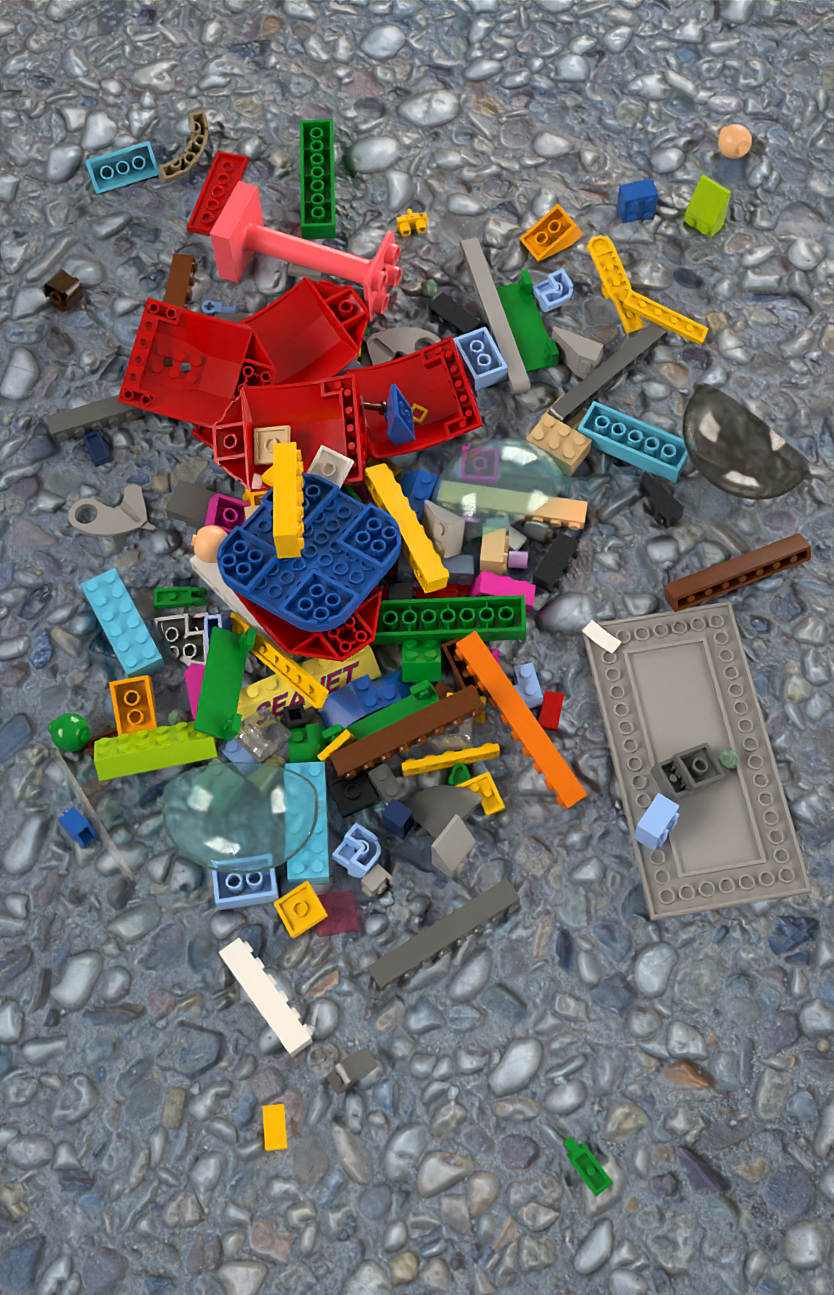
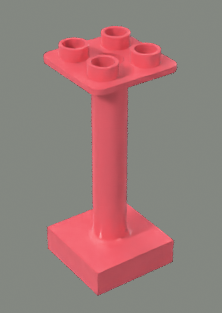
[210,181,402,322]

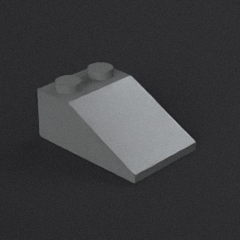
[552,326,604,379]
[422,500,465,559]
[431,814,476,879]

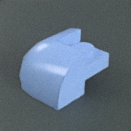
[532,269,573,312]
[331,823,381,878]

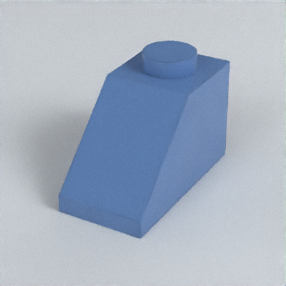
[218,737,261,778]

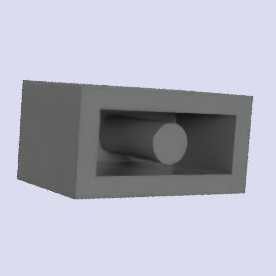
[368,763,406,805]

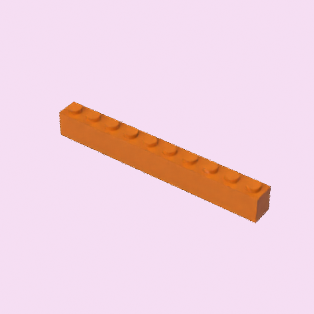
[455,631,588,810]

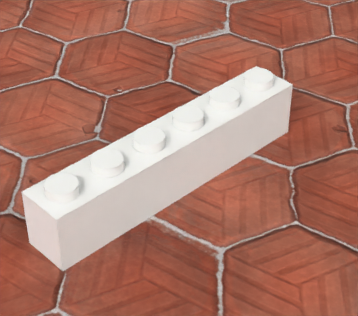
[219,938,313,1057]

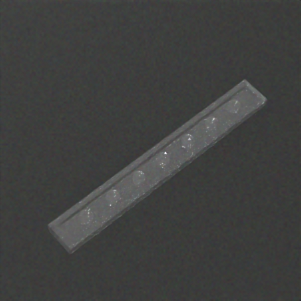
[49,748,135,884]

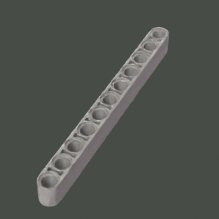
[460,237,530,395]

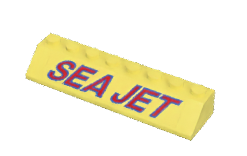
[237,645,382,738]

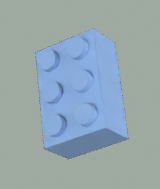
[453,327,508,391]
[211,855,279,910]

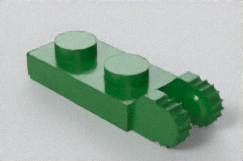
[154,586,207,609]

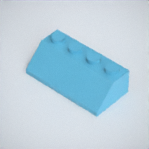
[84,141,159,194]

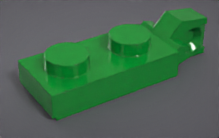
[563,1136,613,1197]

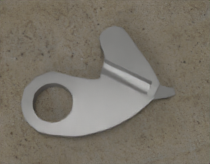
[362,327,441,365]
[68,484,155,537]

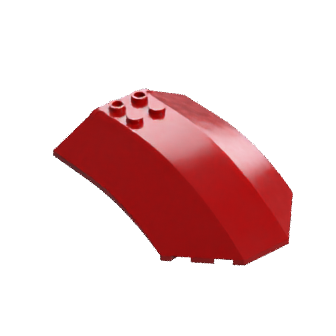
[238,276,370,385]
[344,336,483,459]
[212,373,367,492]

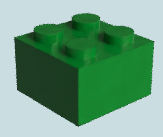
[402,639,441,682]

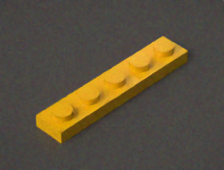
[622,290,709,345]
[401,743,500,777]

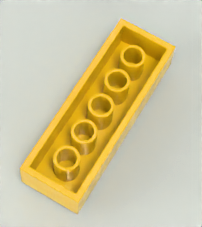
[273,442,304,558]

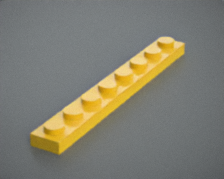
[230,612,329,709]

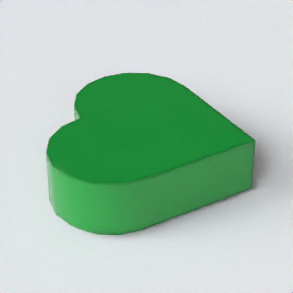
[448,763,472,786]

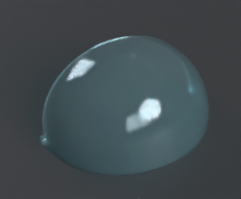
[432,438,566,541]
[157,762,323,874]

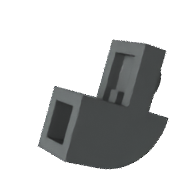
[326,1048,379,1095]

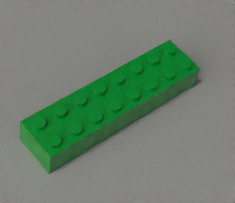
[300,119,336,240]
[373,595,527,645]

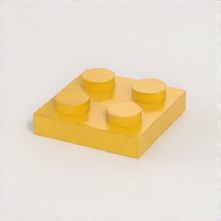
[273,881,328,938]

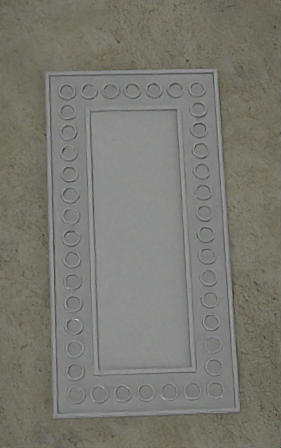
[581,601,812,921]

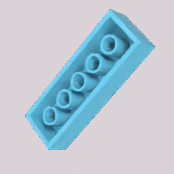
[577,401,693,483]
[80,568,166,679]
[285,761,330,886]

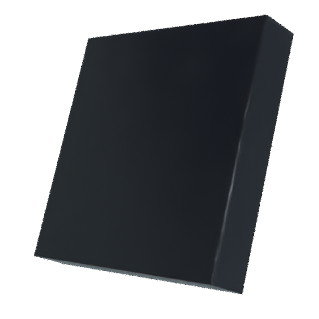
[327,770,379,818]

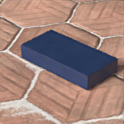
[82,430,112,467]

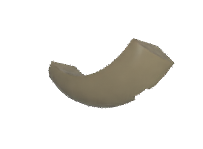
[159,110,208,184]

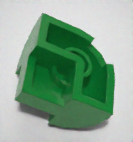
[287,724,329,763]

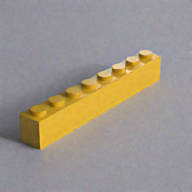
[364,463,449,594]

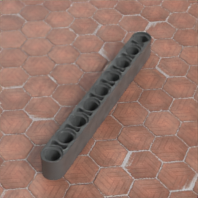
[547,322,668,424]

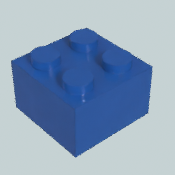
[616,178,658,223]

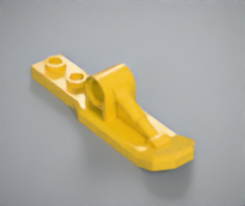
[587,235,644,335]

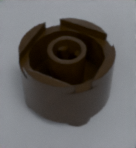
[42,269,83,312]

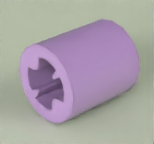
[508,551,528,569]

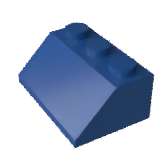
[400,470,438,525]

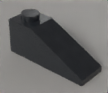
[641,471,684,529]

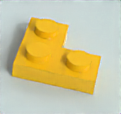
[456,772,505,817]

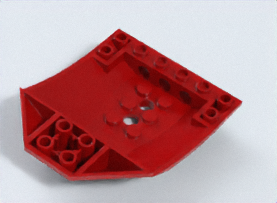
[117,297,277,428]
[231,586,382,662]

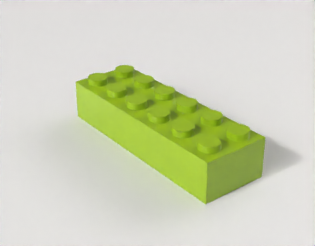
[94,721,217,781]

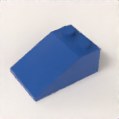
[384,384,416,445]
[318,674,384,729]

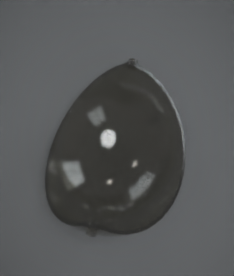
[682,383,812,500]

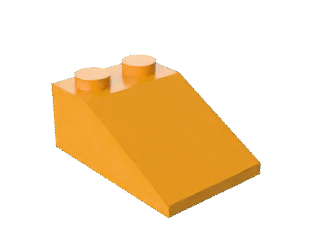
[519,204,584,262]
[109,675,158,736]

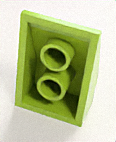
[684,175,731,238]

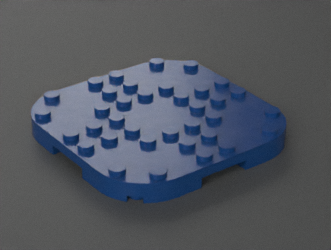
[217,473,402,632]

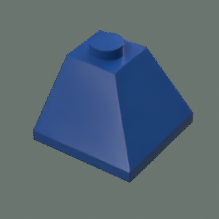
[372,669,413,708]

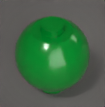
[48,713,91,752]

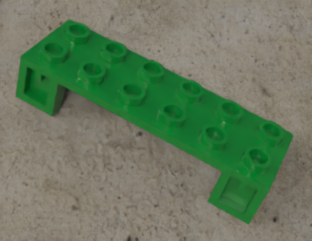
[496,269,559,373]
[193,626,257,741]
[322,679,440,744]

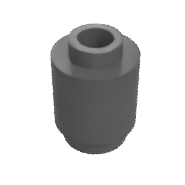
[523,520,552,542]

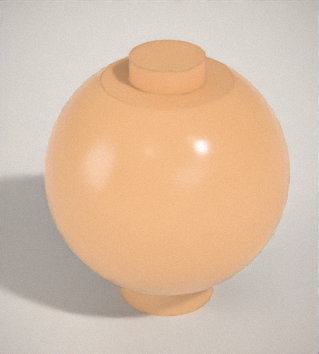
[718,124,752,159]
[191,525,228,563]

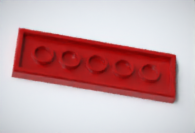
[187,151,249,236]

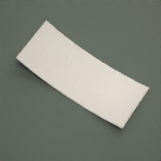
[583,620,622,653]

